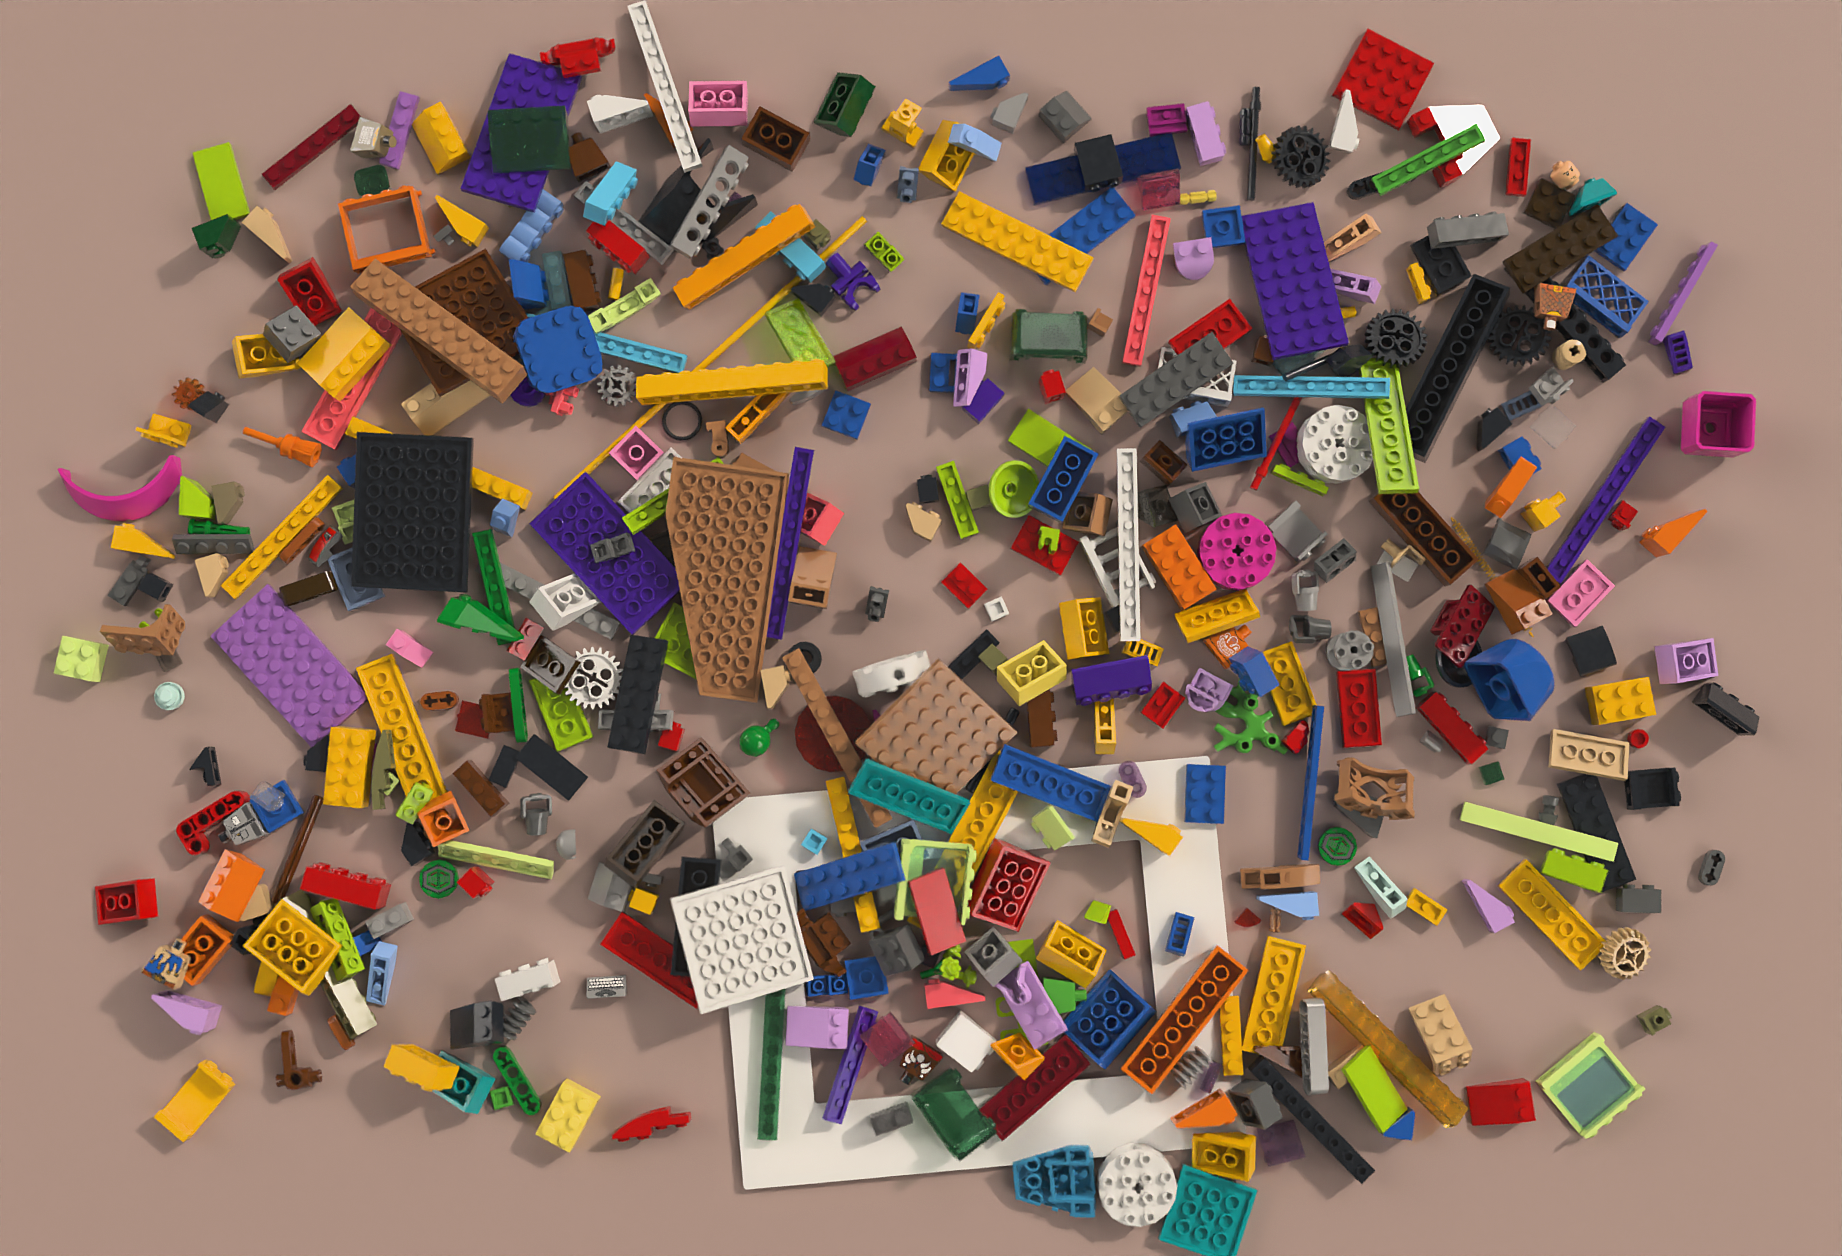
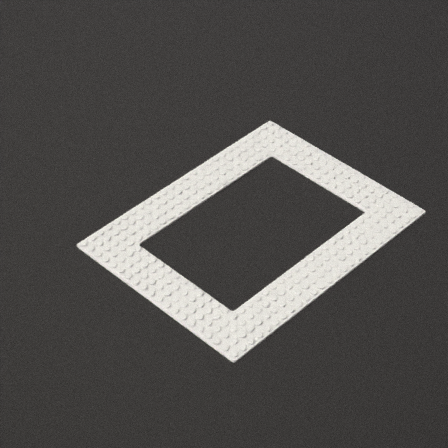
[713,756,1246,1189]

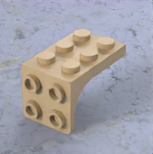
[1408,994,1473,1076]

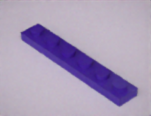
[822,1005,878,1125]

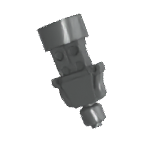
[1539,795,1559,825]

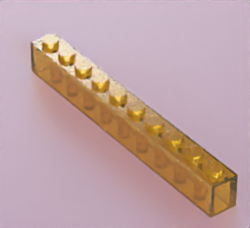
[1307,970,1469,1129]

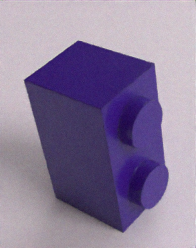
[962,378,1005,424]

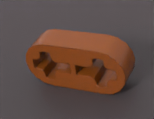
[420,691,459,710]
[328,1014,355,1050]

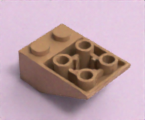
[788,546,837,609]

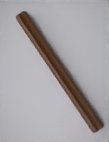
[271,795,324,904]

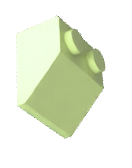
[1031,805,1075,850]

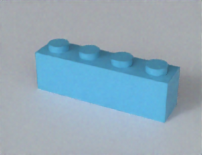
[583,161,638,226]
[755,211,826,283]

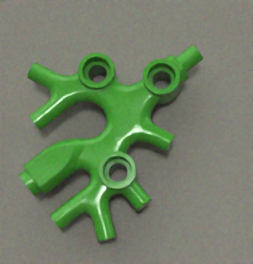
[1214,679,1288,755]

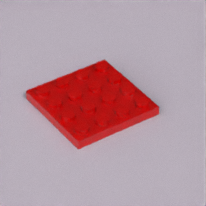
[1332,28,1435,131]

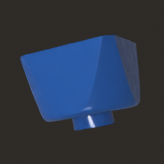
[1464,639,1555,721]

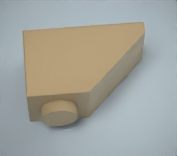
[195,553,229,598]

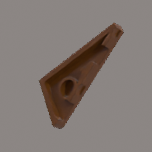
[1252,1045,1303,1079]

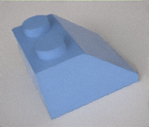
[1169,400,1217,438]

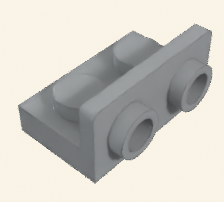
[1529,367,1574,406]

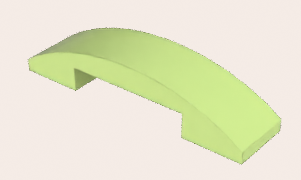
[588,278,661,334]

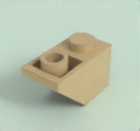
[906,502,942,542]

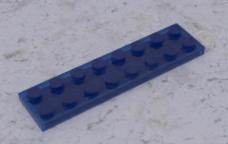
[1025,133,1181,206]

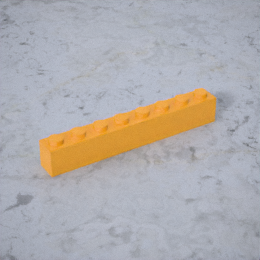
[672,204,815,310]

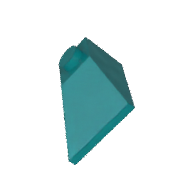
[1568,178,1617,217]

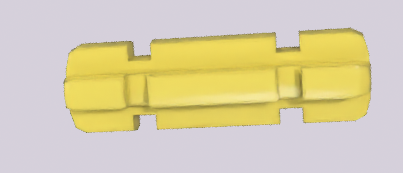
[1179,190,1217,205]

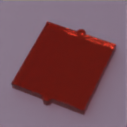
[455,700,490,739]

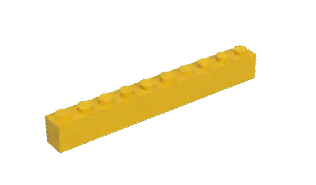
[636,359,828,405]
[345,416,533,510]

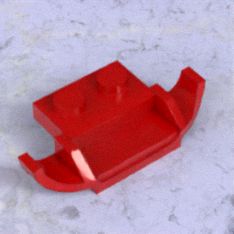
[540,37,615,78]

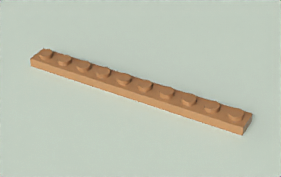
[782,648,893,828]

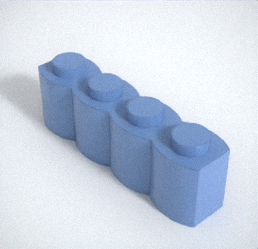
[499,189,564,262]

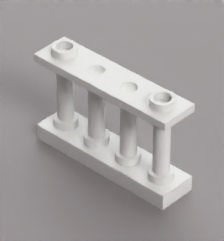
[1078,520,1156,608]

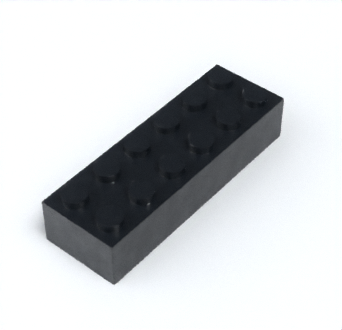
[671,856,722,977]

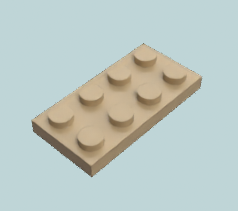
[1549,729,1629,781]

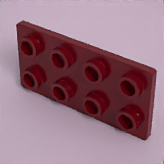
[1430,585,1495,668]

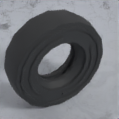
[788,641,822,673]

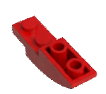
[612,1106,691,1142]

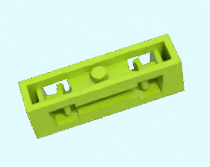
[310,898,365,981]

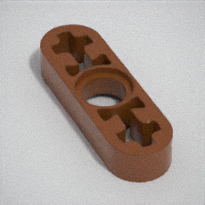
[279,517,325,564]

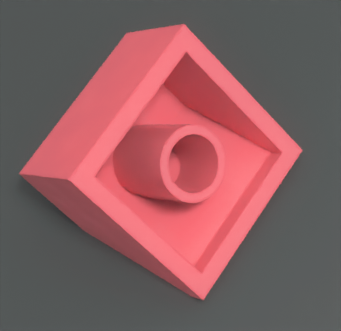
[801,493,844,546]

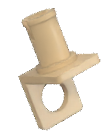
[1381,538,1426,569]

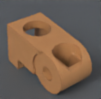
[706,420,729,458]

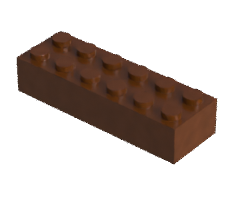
[1369,492,1479,586]

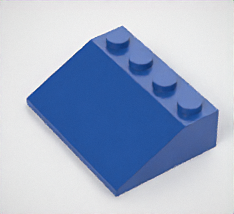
[1185,408,1267,472]
[1063,969,1157,1070]

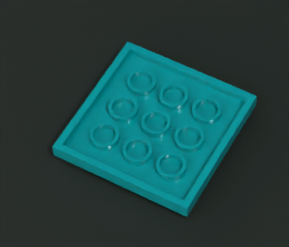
[1158,1164,1258,1256]

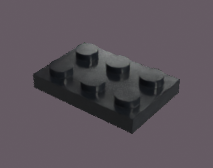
[1410,236,1472,295]

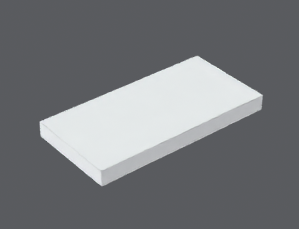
[617,448,682,529]

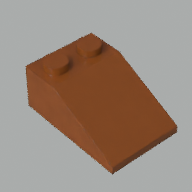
[1484,569,1553,635]

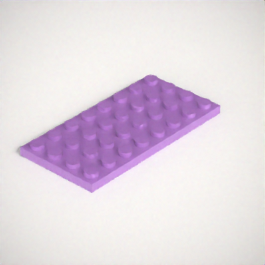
[211,584,368,747]

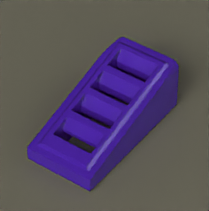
[1663,330,1693,374]

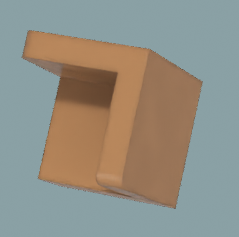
[1087,308,1113,337]

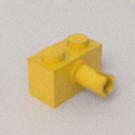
[1520,491,1566,532]

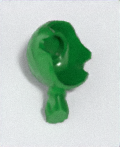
[739,718,780,757]

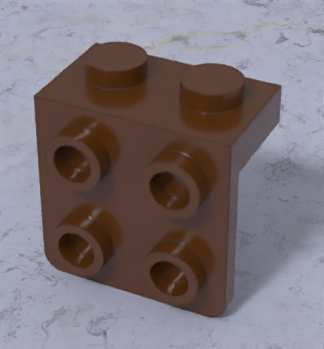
[479,692,515,733]

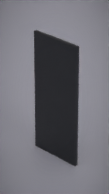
[514,734,588,801]

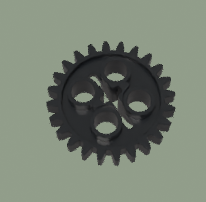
[1272,125,1330,188]
[1487,305,1552,367]
[1364,308,1427,369]

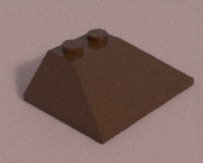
[656,737,751,828]

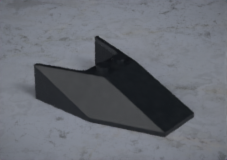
[638,138,758,254]

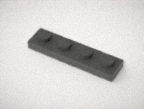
[172,534,254,554]

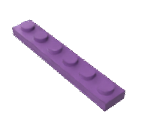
[1649,241,1718,346]

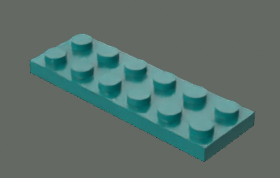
[848,758,970,834]

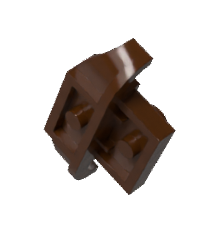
[796,908,851,977]

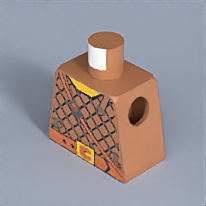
[1534,283,1576,330]

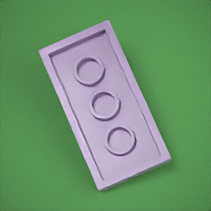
[991,961,1068,1050]

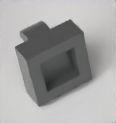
[433,224,455,246]

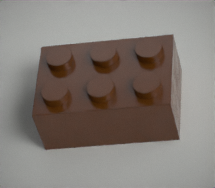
[741,106,811,172]

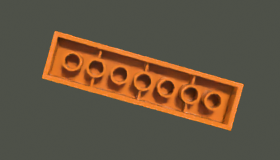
[1121,945,1249,1094]

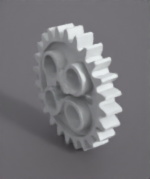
[565,647,623,710]

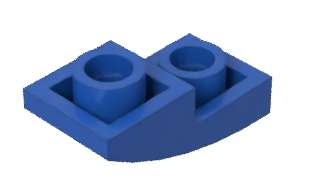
[806,974,848,997]

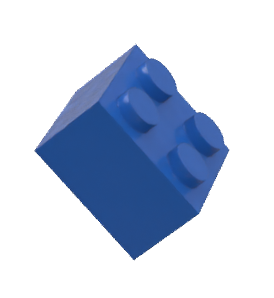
[1229,646,1280,697]

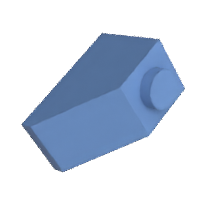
[490,499,520,537]

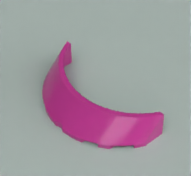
[57,455,182,521]

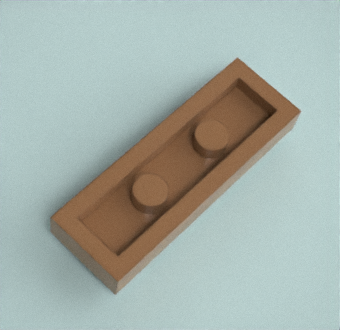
[1358,607,1387,667]

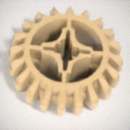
[1599,927,1651,980]

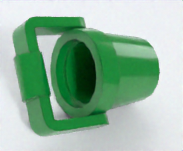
[1407,654,1434,697]

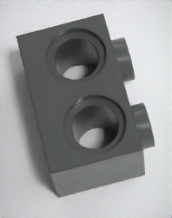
[1314,538,1357,583]

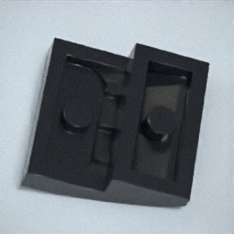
[1565,626,1617,676]

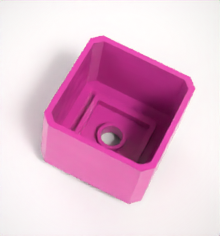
[1681,391,1756,458]

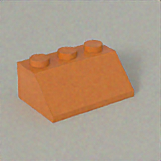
[198,849,265,922]

